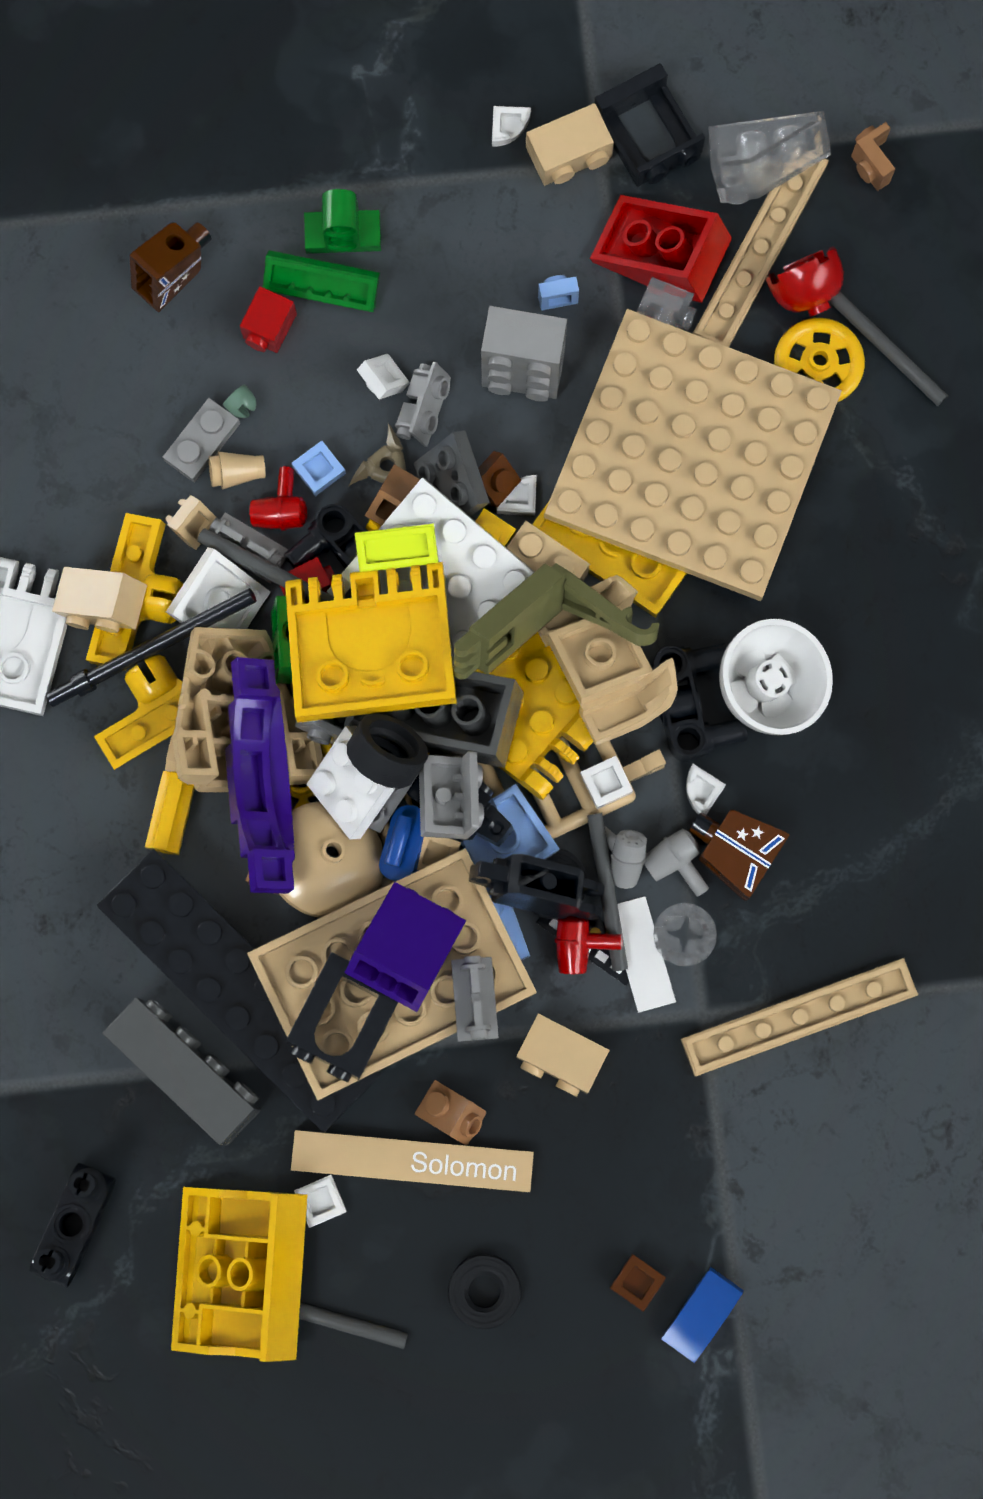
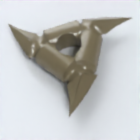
[349,423,407,486]

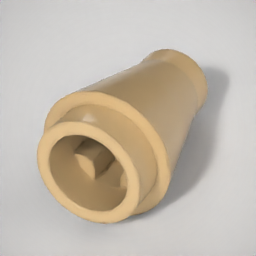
[209,451,266,490]

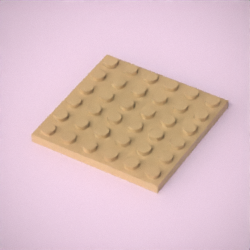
[544,309,842,601]

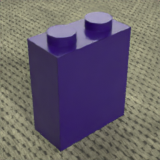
[344,882,466,1012]

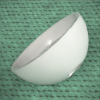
[719,619,833,735]

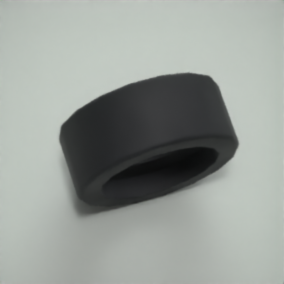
[347,714,428,789]

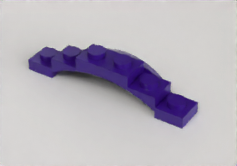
[225,657,295,894]

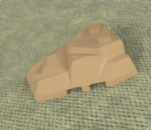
[172,627,323,792]

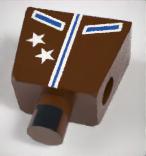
[130,222,212,312]
[689,809,790,901]

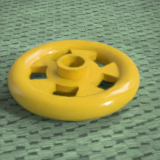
[774,318,865,403]

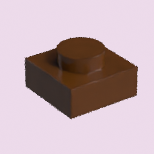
[478,451,521,507]
[610,1254,666,1312]

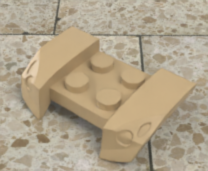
[538,575,678,746]

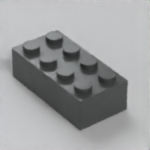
[344,672,524,768]
[102,997,261,1146]

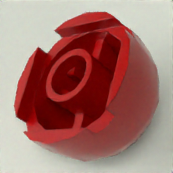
[765,246,844,317]

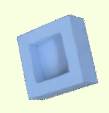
[538,275,579,311]
[291,441,346,497]

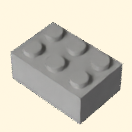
[481,306,567,402]

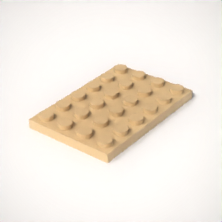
[247,848,537,1101]

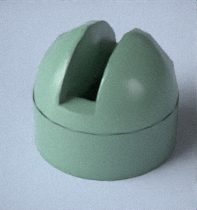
[223,384,257,419]

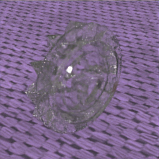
[653,903,717,966]

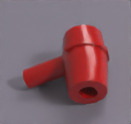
[249,466,307,531]
[554,916,623,974]

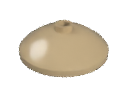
[279,802,383,918]

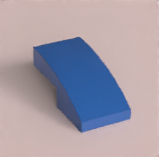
[661,1267,744,1363]

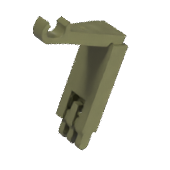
[453,563,659,680]

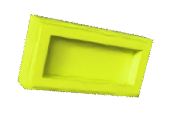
[355,523,439,572]

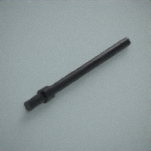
[46,588,257,707]

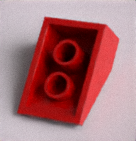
[590,195,732,303]

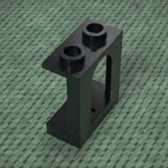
[594,63,705,187]
[286,952,398,1083]

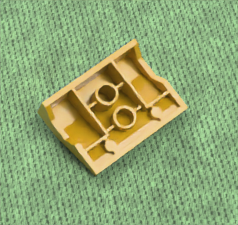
[171,1187,307,1362]

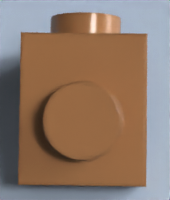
[851,122,895,191]
[415,1080,486,1145]

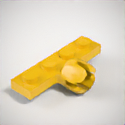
[86,513,183,671]
[94,654,183,770]

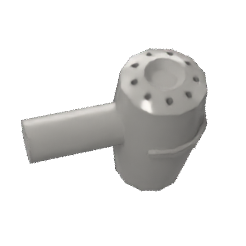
[605,826,647,889]
[644,828,709,897]

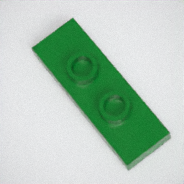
[263,250,380,312]

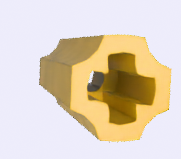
[145,771,195,856]

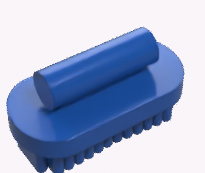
[379,805,424,882]

